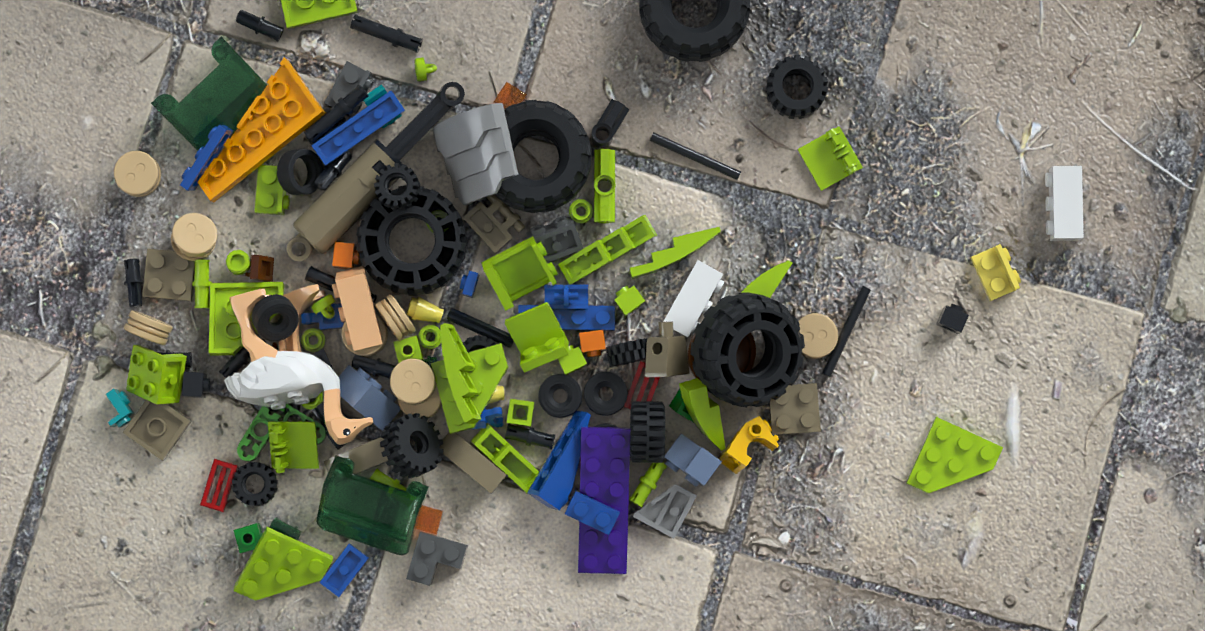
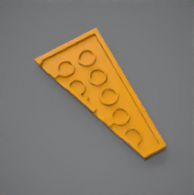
[198,57,325,203]

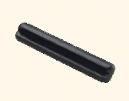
[447,308,514,348]

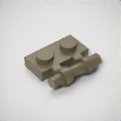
[463,194,526,254]

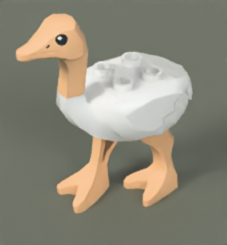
[224,284,373,445]

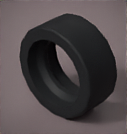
[277,149,324,195]

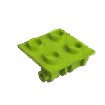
[797,126,863,191]
[268,421,319,473]

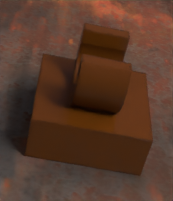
[245,255,274,282]

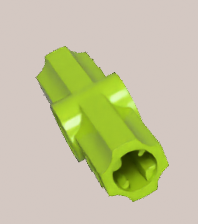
[594,149,616,224]

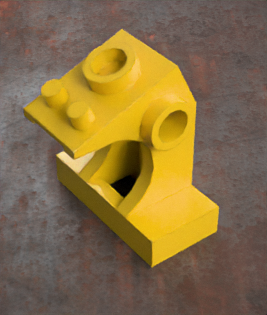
[718,416,779,474]

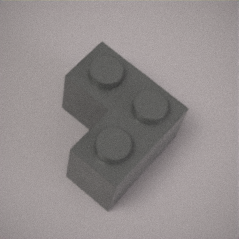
[406,531,468,586]

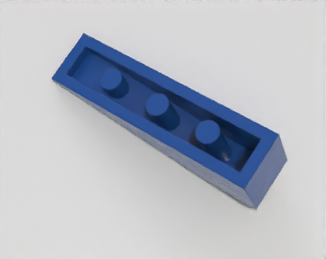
[527,411,591,511]

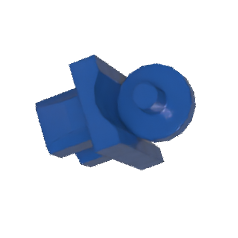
[544,284,588,310]

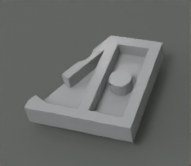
[632,484,697,539]

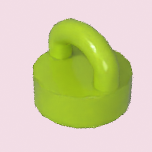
[414,57,437,82]
[226,250,251,275]
[311,294,336,319]

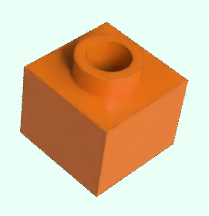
[332,242,360,269]
[579,330,606,357]

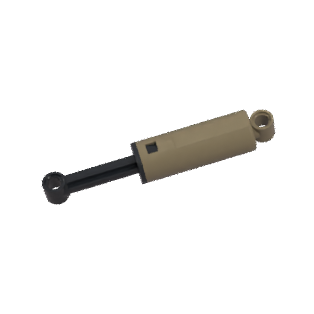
[286,82,465,262]

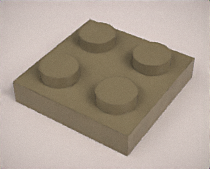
[142,249,195,302]
[769,383,821,435]
[123,400,192,461]

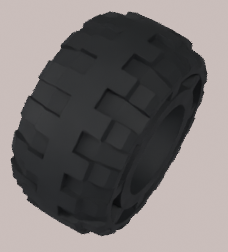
[639,0,750,62]
[495,100,592,213]
[691,292,805,408]

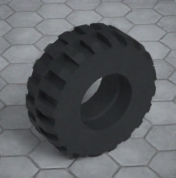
[356,185,467,296]

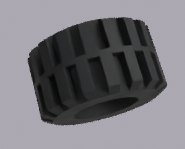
[766,55,828,119]
[630,401,665,463]

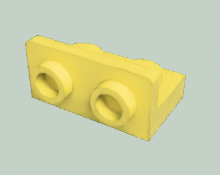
[970,244,1021,301]

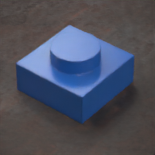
[460,270,480,298]

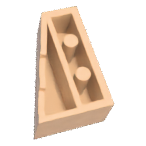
[332,266,383,351]

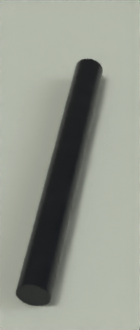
[650,132,741,180]
[822,286,871,377]

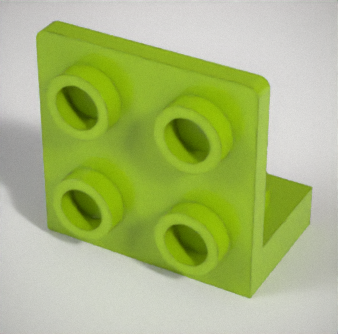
[505,302,569,373]
[126,344,187,405]

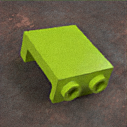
[481,236,558,311]

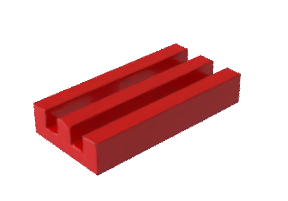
[624,361,660,409]
[200,459,238,512]

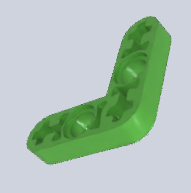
[237,404,327,462]

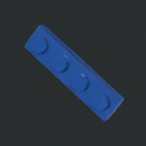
[311,91,405,166]
[518,305,615,331]

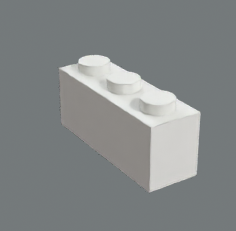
[1045,166,1084,241]
[663,260,724,339]

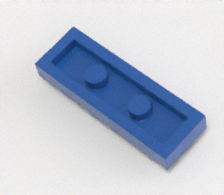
[180,125,233,191]

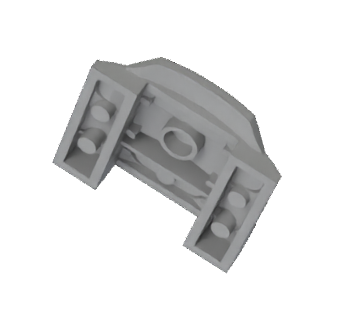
[433,103,518,205]

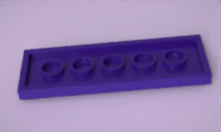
[578,427,630,574]

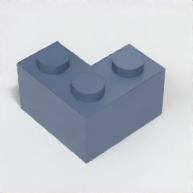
[339,365,401,431]
[665,433,722,487]

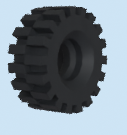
[380,413,444,479]

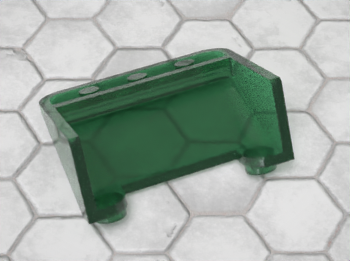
[151,36,267,151]
[316,455,429,555]

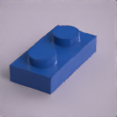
[565,491,620,535]
[320,543,369,597]

